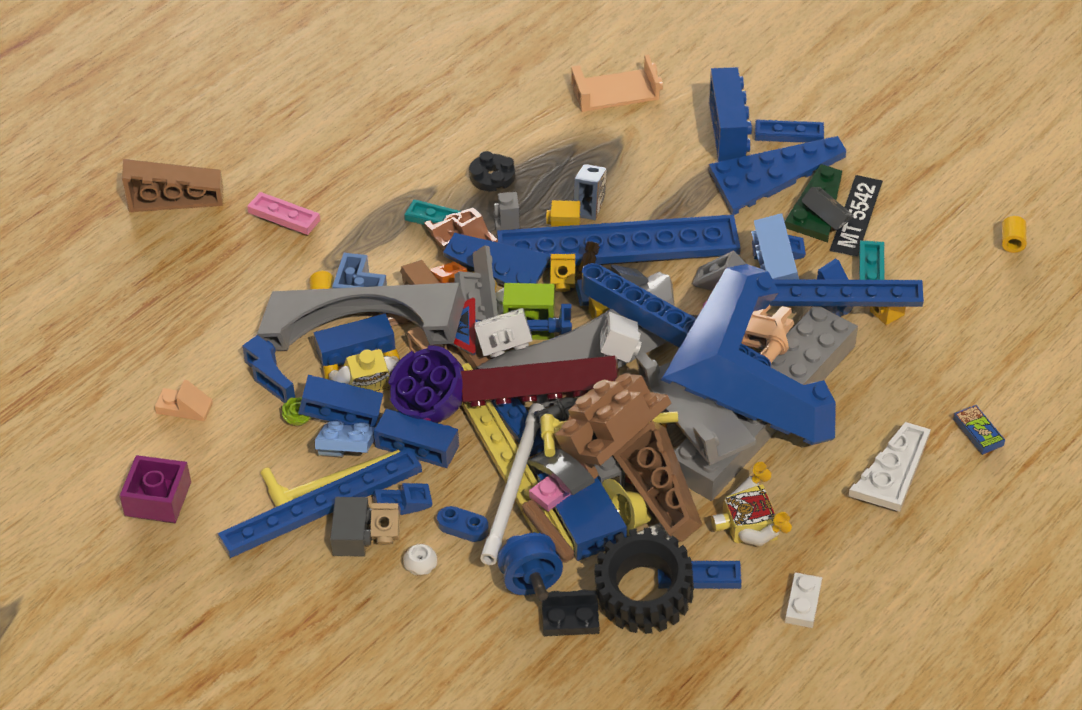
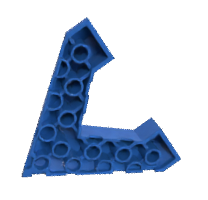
[661,264,836,445]

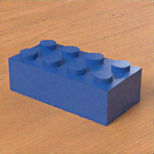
[709,67,752,162]

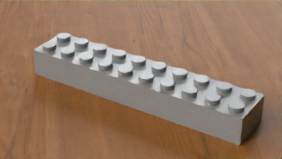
[675,306,858,501]

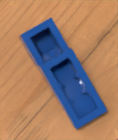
[242,335,295,403]

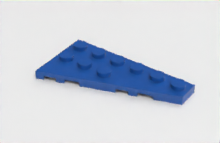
[708,136,847,215]

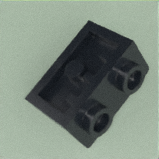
[542,589,600,636]

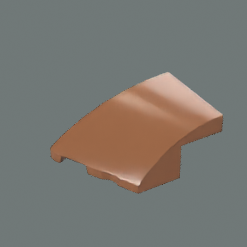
[424,208,499,267]

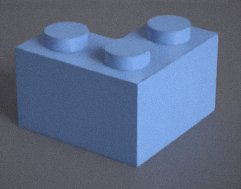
[332,253,387,313]

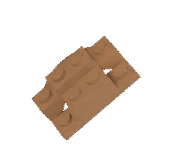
[554,373,671,479]

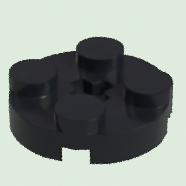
[469,151,515,192]

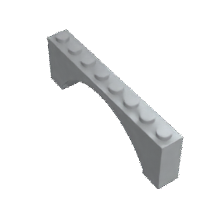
[257,283,465,351]

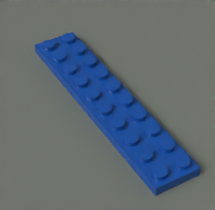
[497,214,741,268]

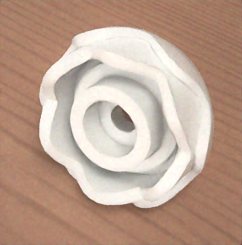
[403,544,437,575]

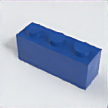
[313,313,396,367]
[298,375,383,427]
[374,409,459,468]

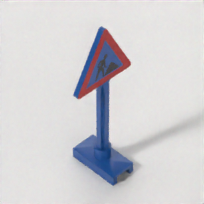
[452,297,572,355]

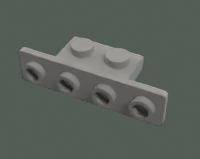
[454,246,498,321]

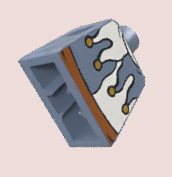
[574,164,607,220]

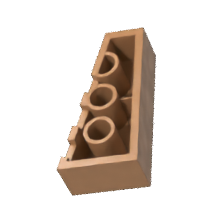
[122,159,223,212]
[613,421,703,542]

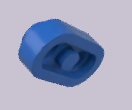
[437,506,489,542]

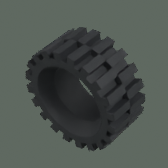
[594,528,694,634]

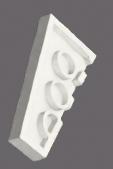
[848,422,931,512]

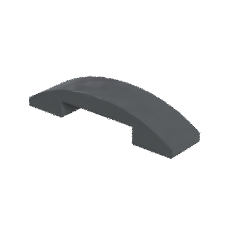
[527,448,595,495]

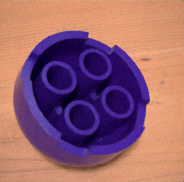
[389,345,464,423]

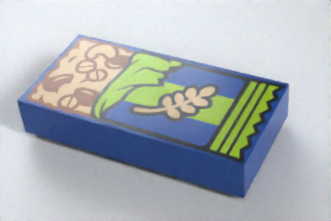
[953,405,1005,455]

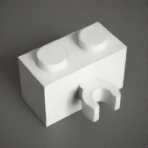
[475,308,532,357]
[600,312,642,363]

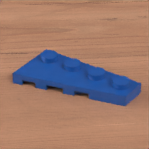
[443,233,551,285]

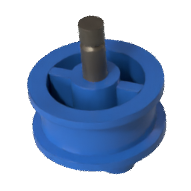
[497,533,563,601]

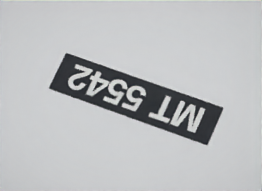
[830,175,883,257]

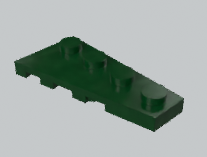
[785,164,842,243]

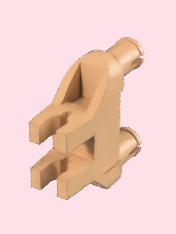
[741,305,794,364]

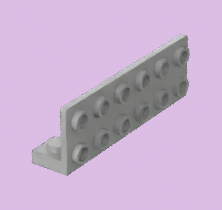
[635,352,756,465]

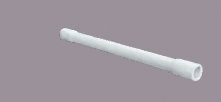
[480,403,545,565]

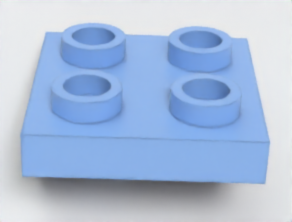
[315,421,375,457]

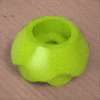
[282,397,312,426]

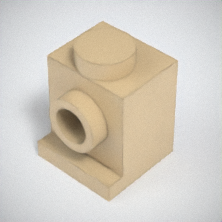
[371,503,401,544]

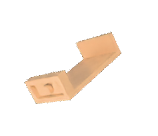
[571,55,663,112]

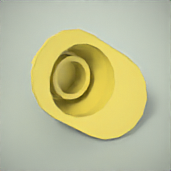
[602,478,651,537]

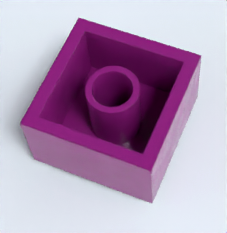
[120,455,191,523]

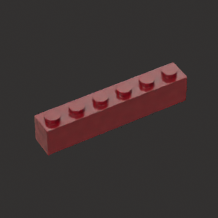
[461,356,619,407]

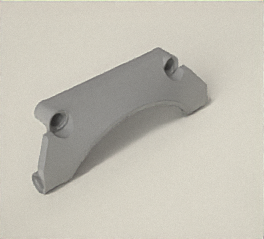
[475,272,675,407]

